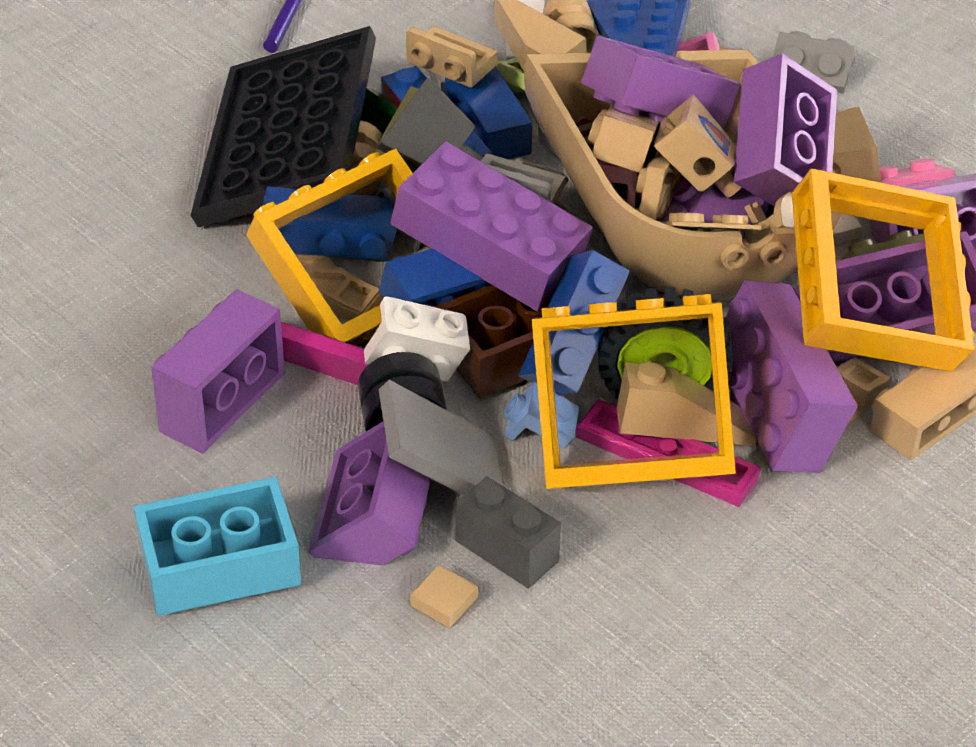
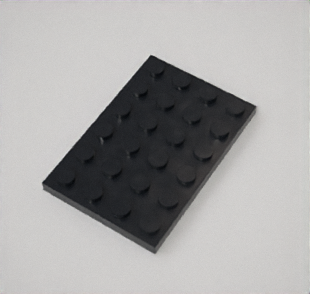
[190,26,376,227]

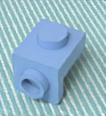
[504,382,579,448]

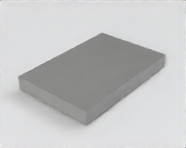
[379,380,504,495]

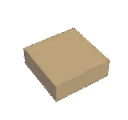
[410,565,479,628]

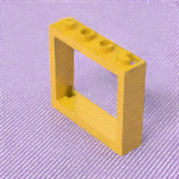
[246,148,431,347]
[792,169,975,372]
[532,294,736,489]

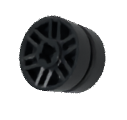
[358,352,447,431]

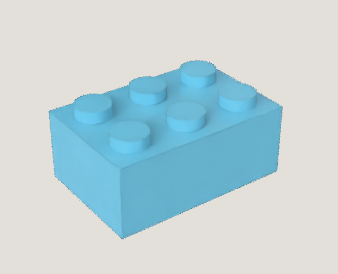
[134,477,301,616]

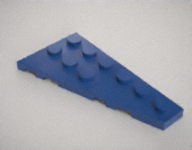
[587,0,691,56]

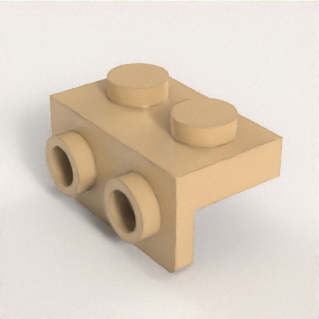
[406,26,498,88]

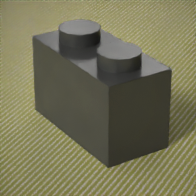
[455,476,561,589]

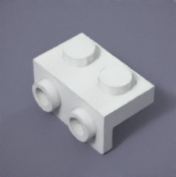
[364,296,470,382]

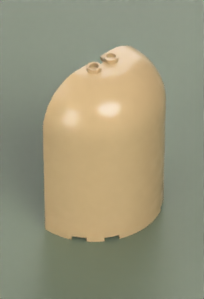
[524,49,842,302]

